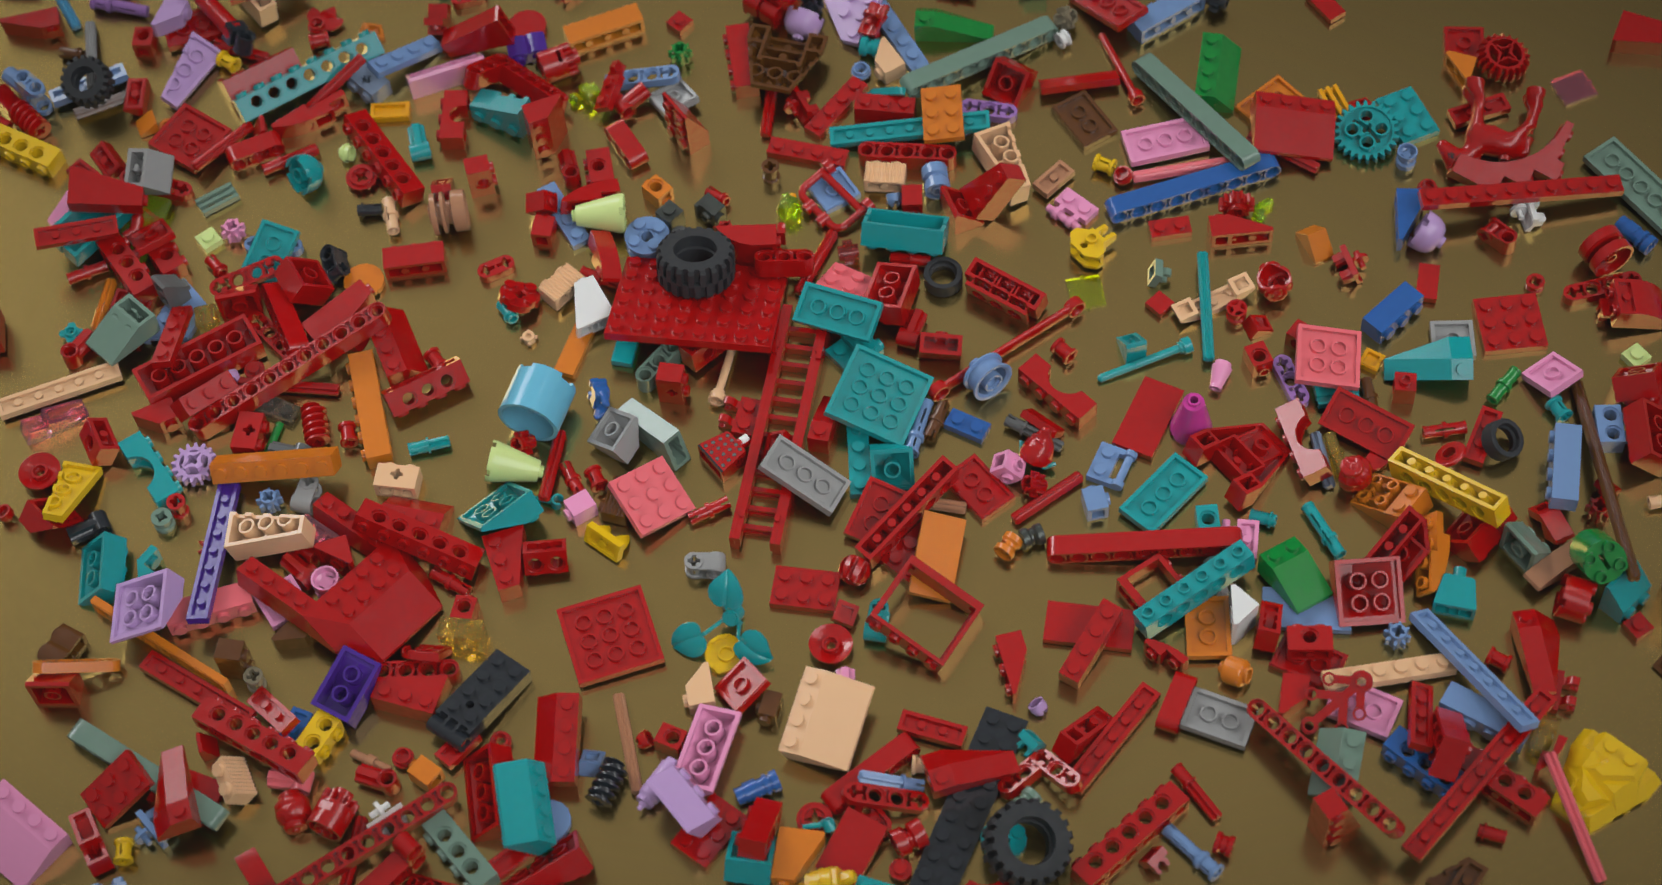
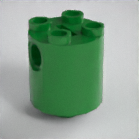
[1569,528,1628,584]

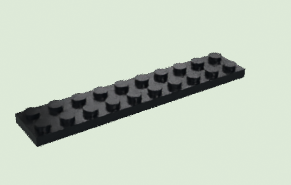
[909,706,1029,885]

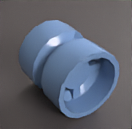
[921,161,950,200]

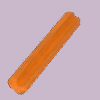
[91,278,117,332]

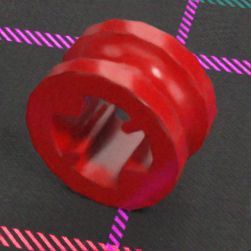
[1525,273,1545,294]

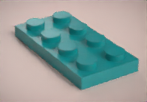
[792,281,884,344]
[1119,452,1208,531]

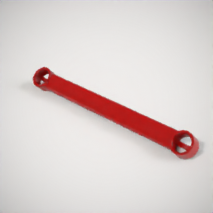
[928,296,1086,402]

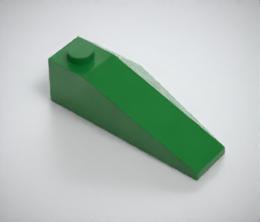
[914,8,994,43]

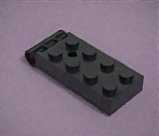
[426,649,532,753]

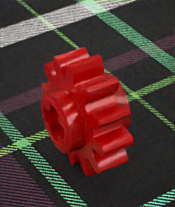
[1218,190,1255,218]

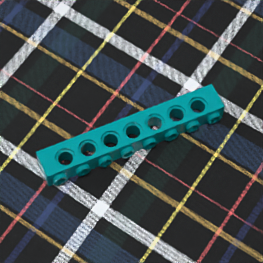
[232,29,385,123]

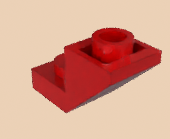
[1528,501,1575,545]

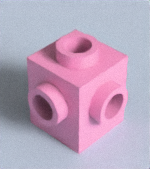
[990,449,1026,485]

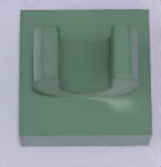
[1147,258,1171,288]

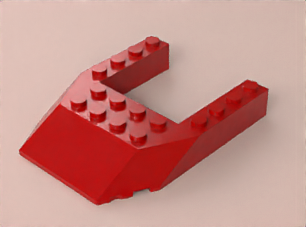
[236,492,443,663]

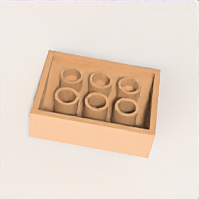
[778,666,875,772]

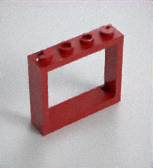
[865,554,984,673]

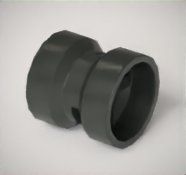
[1018,523,1046,550]

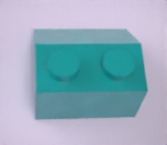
[1598,560,1651,624]
[724,831,777,885]

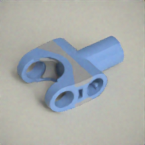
[1,66,54,116]

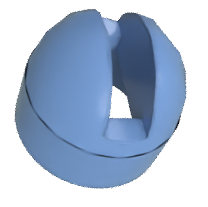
[886,192,902,208]

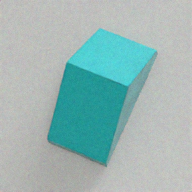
[1116,332,1147,364]

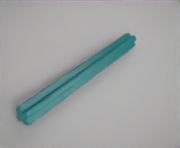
[1197,251,1215,362]

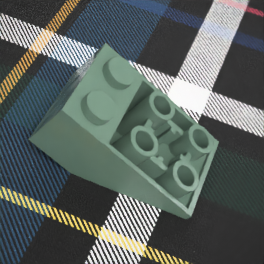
[86,293,160,366]

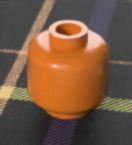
[1218,656,1253,687]

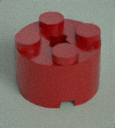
[1552,574,1598,624]

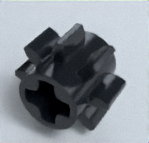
[800,0,824,16]
[1205,0,1229,14]

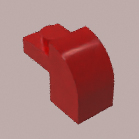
[424,3,451,35]

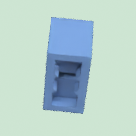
[1592,404,1628,453]

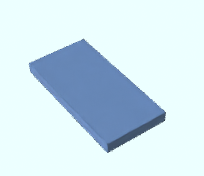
[1262,587,1352,634]

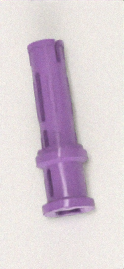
[89,0,150,18]

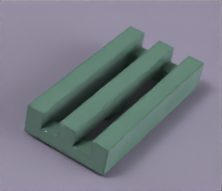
[195,182,240,217]

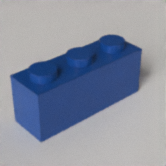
[1361,281,1424,344]

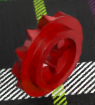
[346,164,378,193]
[796,802,833,832]

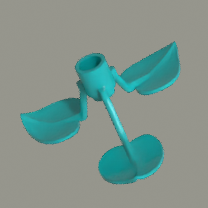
[671,568,773,665]

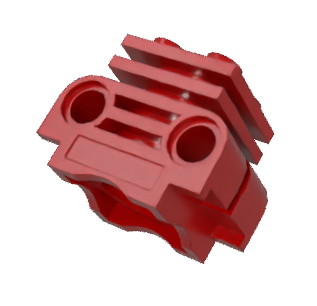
[742,0,803,30]

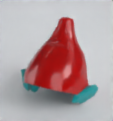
[1019,427,1056,470]

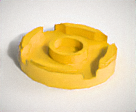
[704,633,740,676]

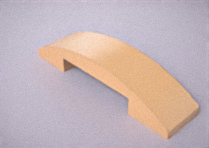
[1171,271,1256,323]

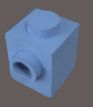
[1081,485,1111,522]

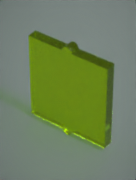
[1066,274,1106,310]

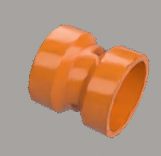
[993,531,1023,562]

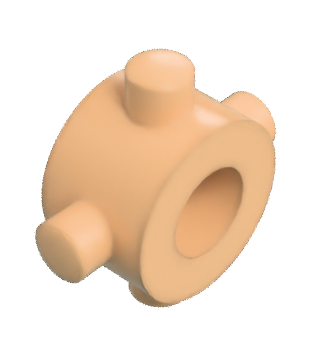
[520,329,538,346]

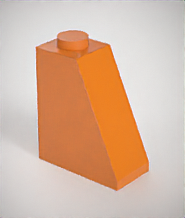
[771,826,826,885]

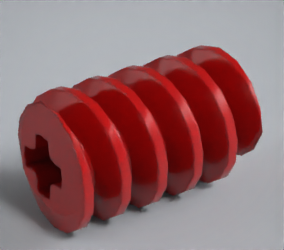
[9,99,52,140]
[300,402,331,448]

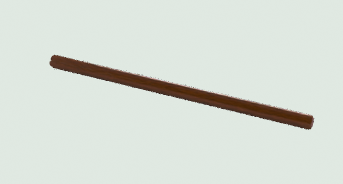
[1570,379,1641,582]

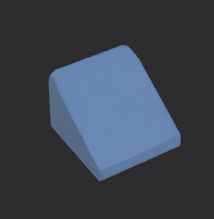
[579,749,606,777]

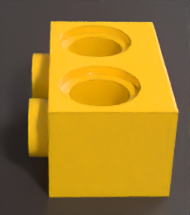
[296,709,345,765]

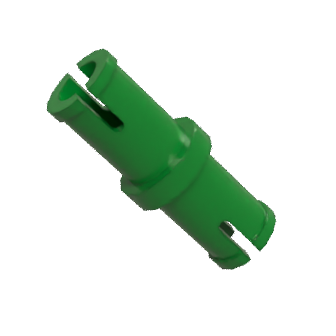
[1486,366,1522,405]

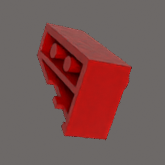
[370,675,452,723]
[1428,706,1473,783]
[1307,787,1361,848]

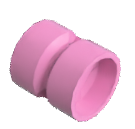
[311,566,341,599]

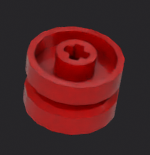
[1578,225,1634,278]

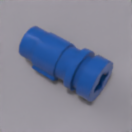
[1615,215,1658,255]
[733,769,783,805]

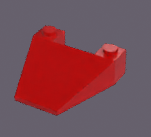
[1182,423,1291,511]

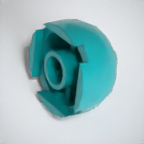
[286,154,324,195]

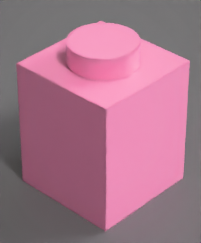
[563,489,599,527]

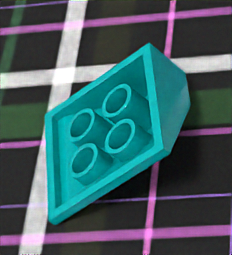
[457,482,544,532]

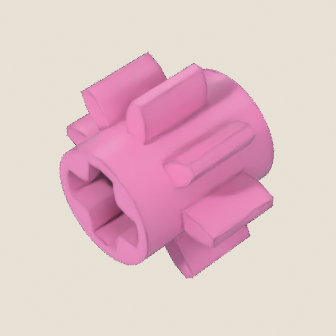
[221,218,246,244]

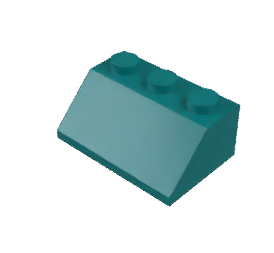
[78,531,128,606]

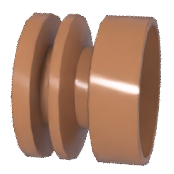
[427,188,471,236]

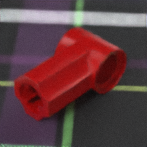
[613,81,652,120]
[558,148,582,190]
[896,308,928,350]
[60,328,93,370]
[279,551,317,591]
[354,763,402,796]

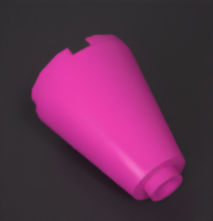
[1170,393,1213,446]

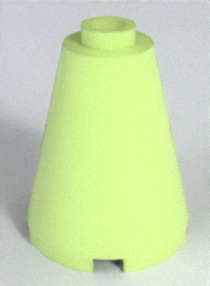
[571,193,627,233]
[484,440,545,482]

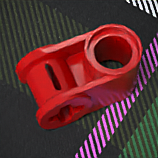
[1477,217,1517,255]

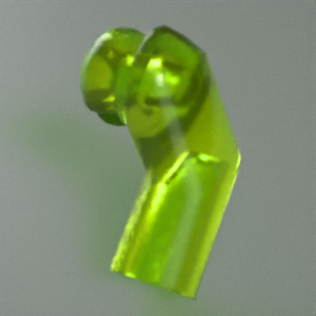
[1252,197,1274,223]

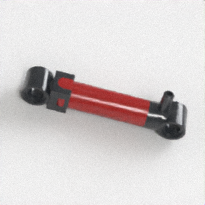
[193,0,256,57]

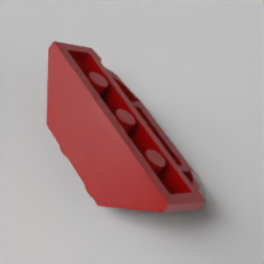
[1364,505,1431,584]

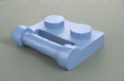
[1086,441,1138,491]

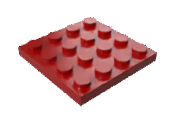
[556,584,665,688]

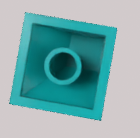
[869,443,915,490]

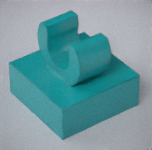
[1017,729,1047,757]

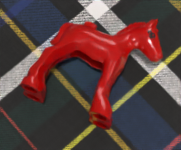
[1436,76,1546,177]

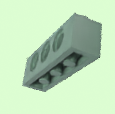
[422,809,501,885]

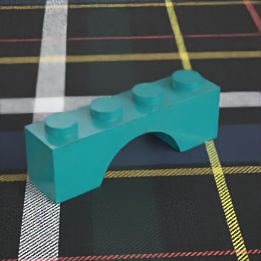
[118,431,184,509]

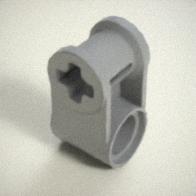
[290,477,322,515]
[684,551,726,580]

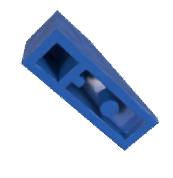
[1394,188,1421,251]

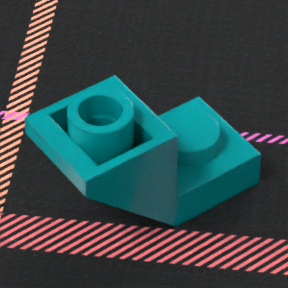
[137,544,163,577]

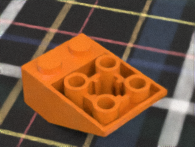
[1350,472,1434,529]

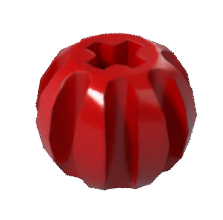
[838,555,871,586]

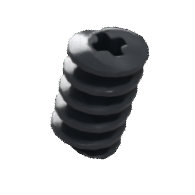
[585,756,628,808]

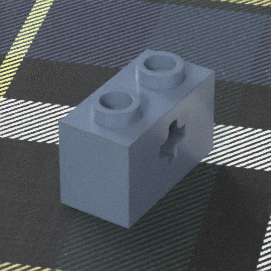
[347,63,393,103]

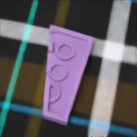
[161,31,221,110]

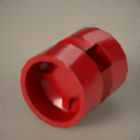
[888,818,930,858]

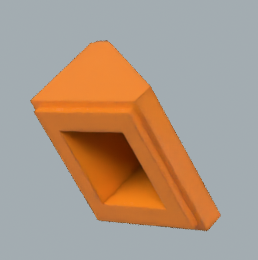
[359,22,385,45]
[136,110,159,138]

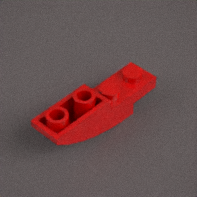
[271,89,349,138]

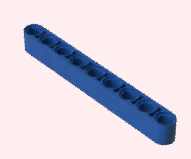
[1104,153,1281,223]

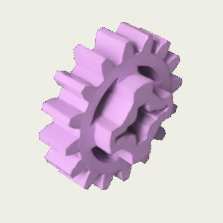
[171,442,216,487]

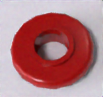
[1435,441,1467,467]

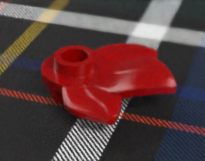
[307,6,344,35]

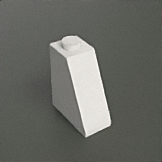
[574,275,612,339]

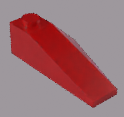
[1510,609,1560,695]
[153,745,202,842]
[920,749,1021,799]
[501,829,594,885]

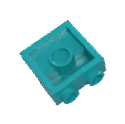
[825,335,885,372]

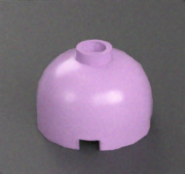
[784,6,824,42]
[1407,210,1446,253]

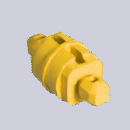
[796,866,857,885]

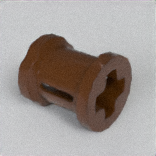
[761,159,780,185]

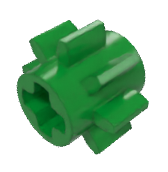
[668,41,693,66]

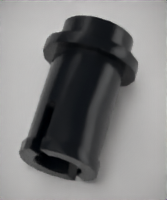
[357,202,382,218]

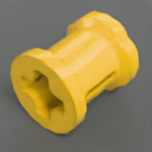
[215,50,242,73]
[1092,153,1117,177]
[113,837,135,866]

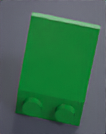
[1257,536,1333,615]

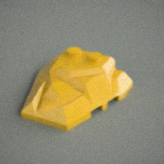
[1550,728,1662,835]

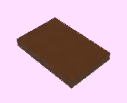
[1051,90,1118,151]

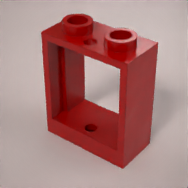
[1116,552,1183,610]

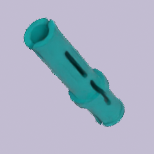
[1301,501,1347,560]

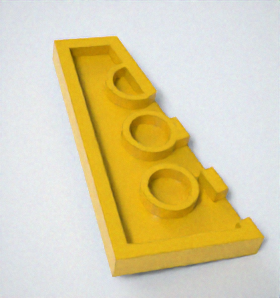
[42,461,103,523]

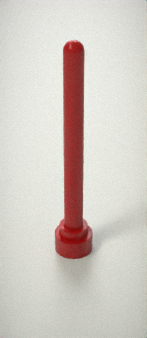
[1098,32,1145,106]

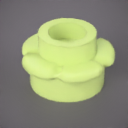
[338,143,356,163]

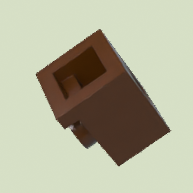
[755,689,784,726]

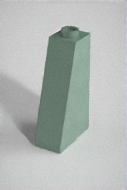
[618,398,691,471]

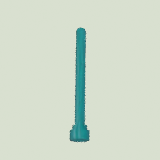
[1097,336,1194,382]

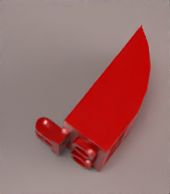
[714,222,786,266]
[1596,278,1662,330]

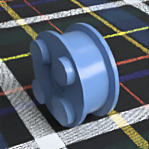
[625,216,669,258]
[963,352,1012,401]

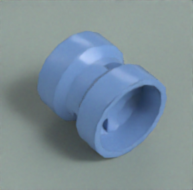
[1395,143,1418,171]

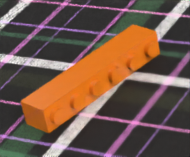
[345,349,394,469]
[209,446,342,484]

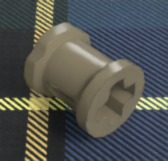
[243,666,267,693]

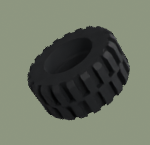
[656,227,736,300]
[981,797,1074,885]

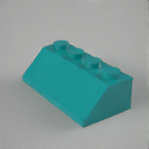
[492,758,557,856]

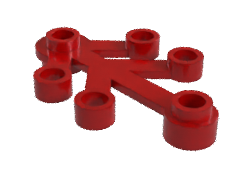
[1300,670,1373,735]

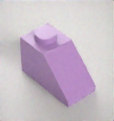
[151,0,192,37]

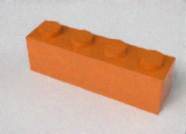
[562,3,646,54]

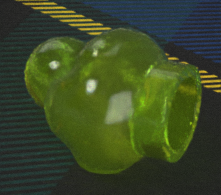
[569,81,600,106]
[776,192,802,220]

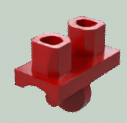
[858,1,890,39]
[783,86,819,126]
[1332,244,1369,285]

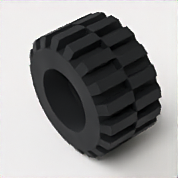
[60,55,115,109]

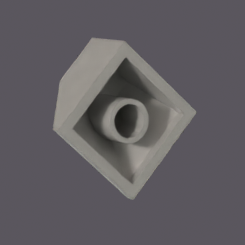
[587,406,639,464]

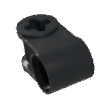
[320,244,350,285]

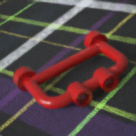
[798,158,876,232]

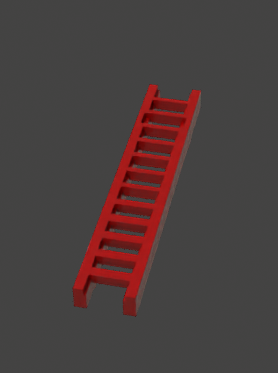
[729,304,830,555]

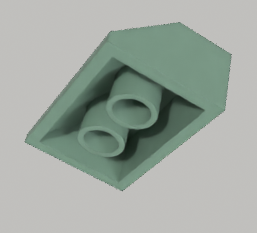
[1307,728,1367,804]

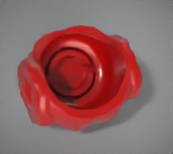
[1256,261,1293,302]
[1338,455,1373,492]
[274,789,312,835]

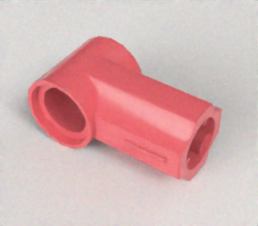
[267,768,315,796]

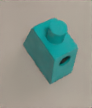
[1431,566,1477,621]

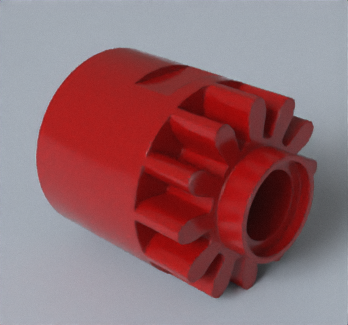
[535,42,581,84]
[306,787,360,842]

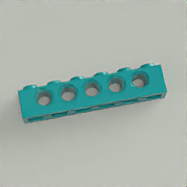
[1133,539,1255,639]

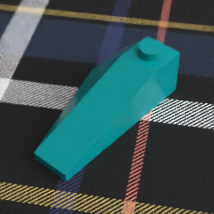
[1384,336,1474,380]

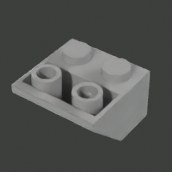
[124,148,175,195]

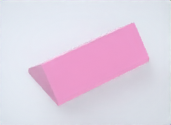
[405,52,484,100]
[676,703,742,797]

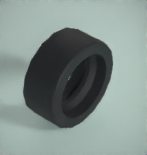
[923,256,963,297]
[1481,418,1524,462]

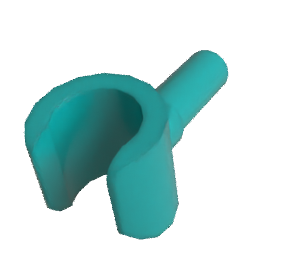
[535,493,564,510]
[803,817,836,833]

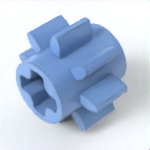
[256,487,284,514]
[1383,622,1412,651]

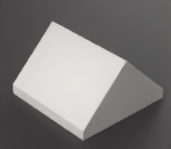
[1229,584,1259,645]

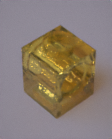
[194,303,223,334]

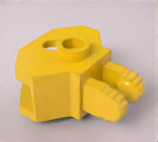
[1070,224,1117,269]

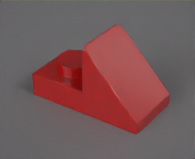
[430,178,454,202]

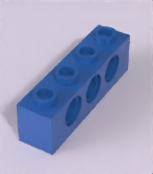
[1381,725,1464,800]

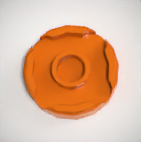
[344,263,385,298]

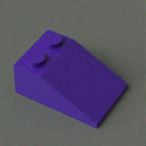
[310,645,382,728]

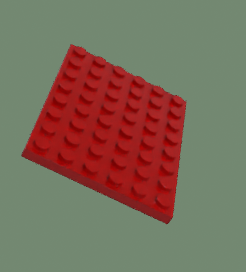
[604,256,789,353]

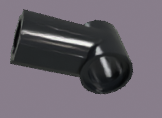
[66,510,113,546]

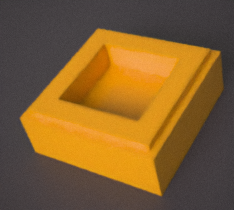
[1360,347,1386,375]

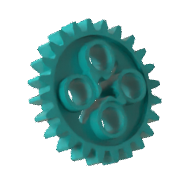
[1334,100,1400,164]

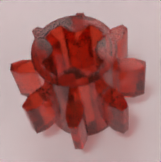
[837,239,860,266]

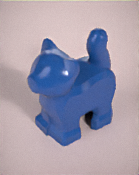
[587,378,610,422]

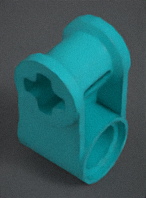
[863,598,890,643]

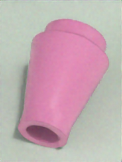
[1209,359,1232,392]

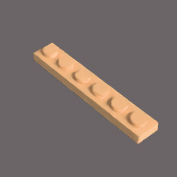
[0,363,123,421]
[1320,653,1457,691]

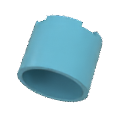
[498,363,576,441]

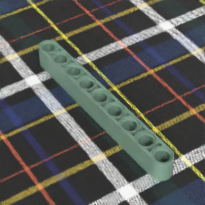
[899,16,1060,98]
[1131,53,1261,171]
[67,718,230,832]

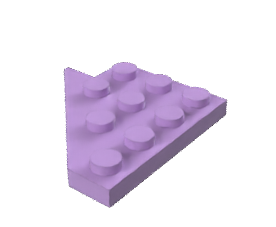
[824,0,883,47]

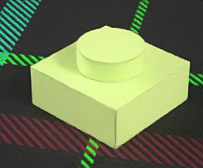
[195,226,224,254]
[1620,343,1652,367]

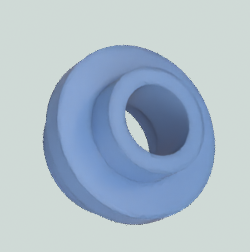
[851,61,871,80]

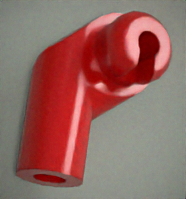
[121,214,144,239]

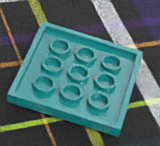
[823,343,934,445]

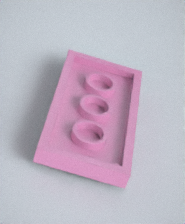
[1120,118,1210,167]

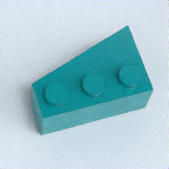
[469,89,531,138]

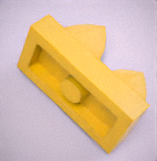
[584,521,630,563]

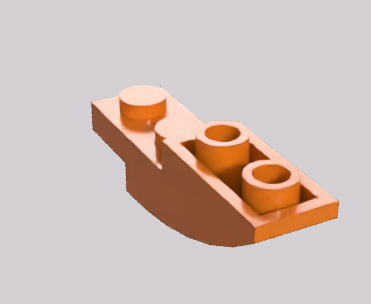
[1416,511,1450,598]

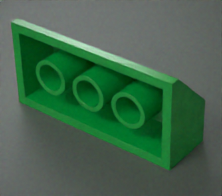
[1195,32,1241,114]

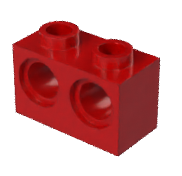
[522,538,569,576]

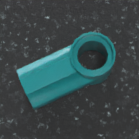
[407,123,432,162]

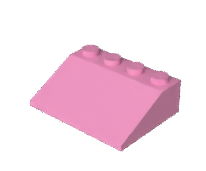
[0,779,73,885]

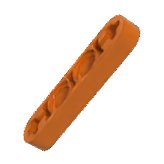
[32,658,121,674]

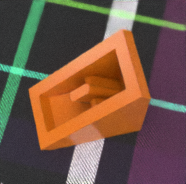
[1443,51,1477,89]
[1295,225,1334,265]

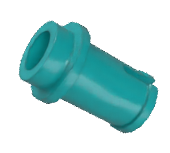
[496,301,519,324]
[1249,508,1278,529]

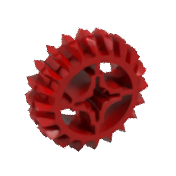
[1476,32,1530,84]

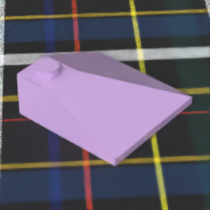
[110,568,184,644]

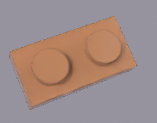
[1032,159,1075,199]

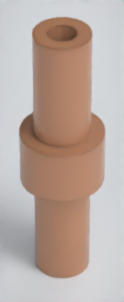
[350,749,393,770]

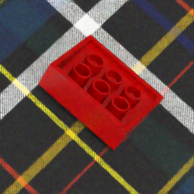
[1250,91,1336,162]

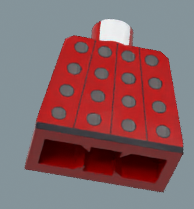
[698,431,751,483]

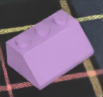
[646,766,722,838]

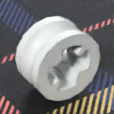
[1054,29,1072,49]

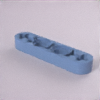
[604,65,681,91]

